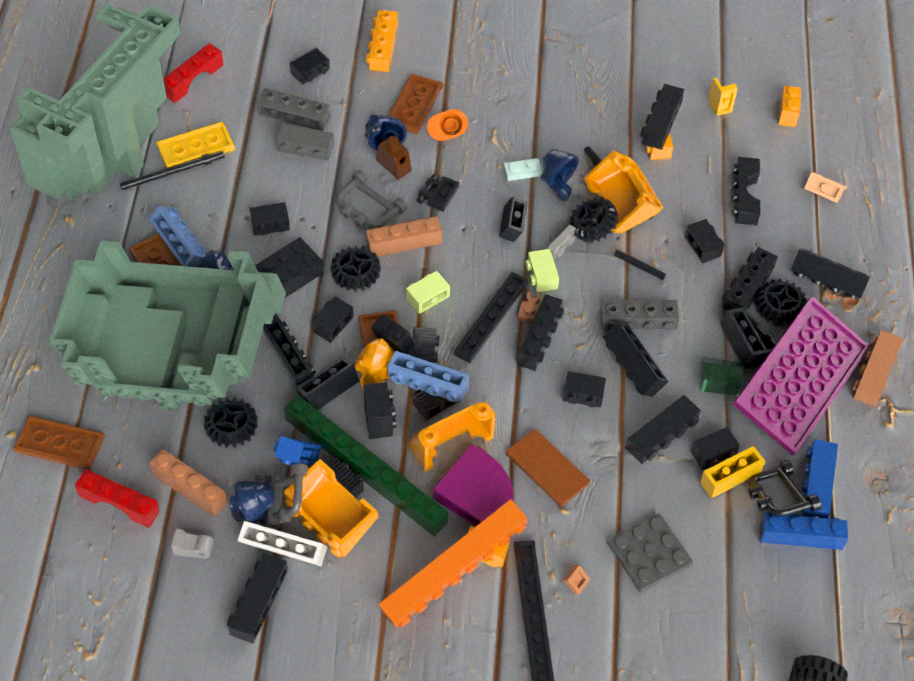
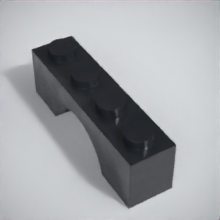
[733,157,760,225]

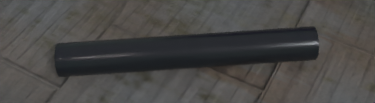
[614,250,667,280]

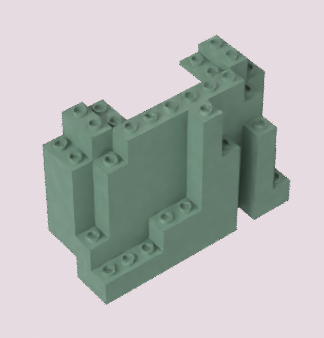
[9,3,181,201]
[49,240,286,411]

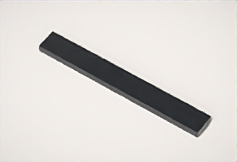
[514,540,554,681]

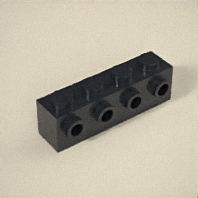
[640,84,684,150]
[722,247,778,310]
[790,248,871,299]
[517,294,565,371]
[262,314,316,387]
[603,322,669,397]
[625,395,701,464]
[227,553,288,644]

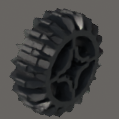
[570,196,618,244]
[330,245,381,292]
[755,278,807,326]
[204,397,258,448]

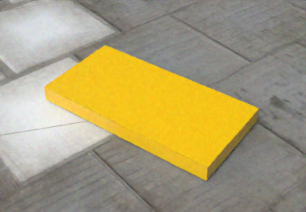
[156,121,235,168]

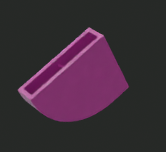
[433,444,514,527]

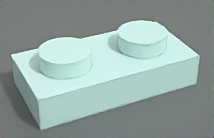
[504,158,542,181]

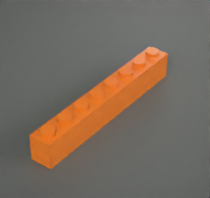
[378,499,527,628]

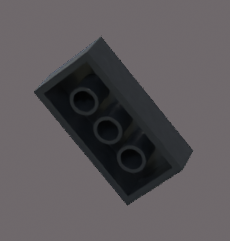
[255,237,324,298]

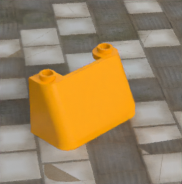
[584,150,663,234]
[409,402,495,472]

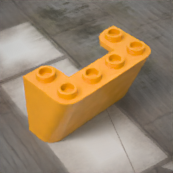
[284,459,378,558]

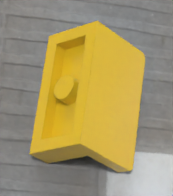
[708,78,738,116]

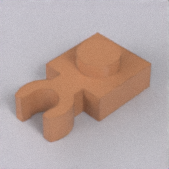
[518,291,541,323]

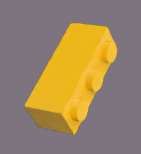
[700,446,765,499]

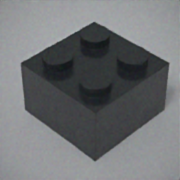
[363,382,396,439]

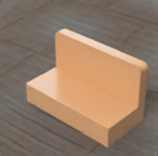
[804,172,847,203]

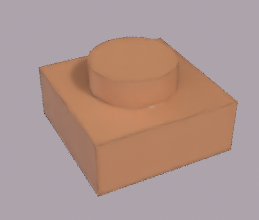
[562,564,590,595]

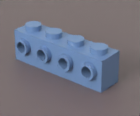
[149,205,207,268]
[388,351,469,404]

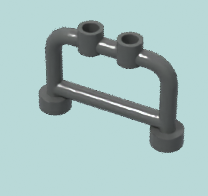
[336,170,408,229]
[255,464,308,527]

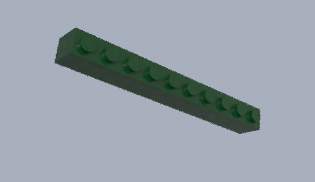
[284,395,448,537]

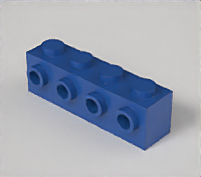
[274,436,322,465]
[801,439,838,519]
[760,513,848,550]

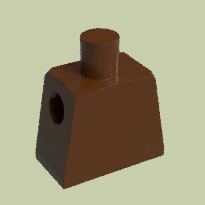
[376,136,412,180]

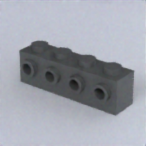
[257,88,330,131]
[600,300,679,330]

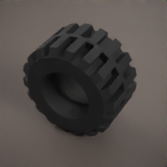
[789,655,848,681]

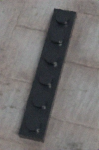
[454,272,528,363]

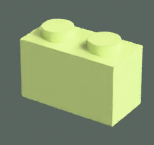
[525,249,559,293]
[406,271,450,314]

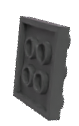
[607,513,693,592]

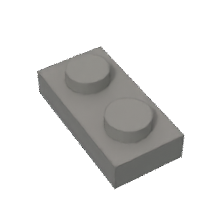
[548,225,576,260]

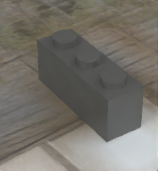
[276,124,334,160]

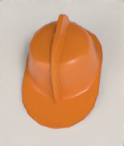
[427,109,468,141]

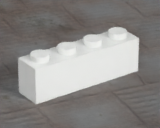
[238,521,327,567]

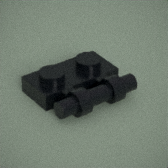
[416,174,460,212]

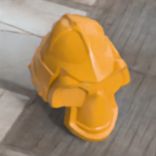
[355,338,395,389]

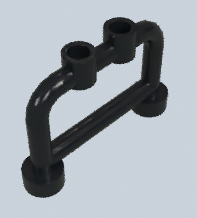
[748,460,822,517]

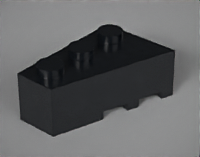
[720,307,776,369]

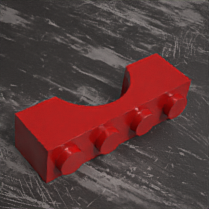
[163,43,224,103]
[75,469,160,528]

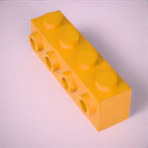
[366,10,398,72]

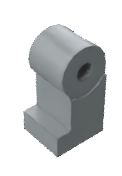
[171,529,214,558]

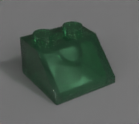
[700,357,744,396]

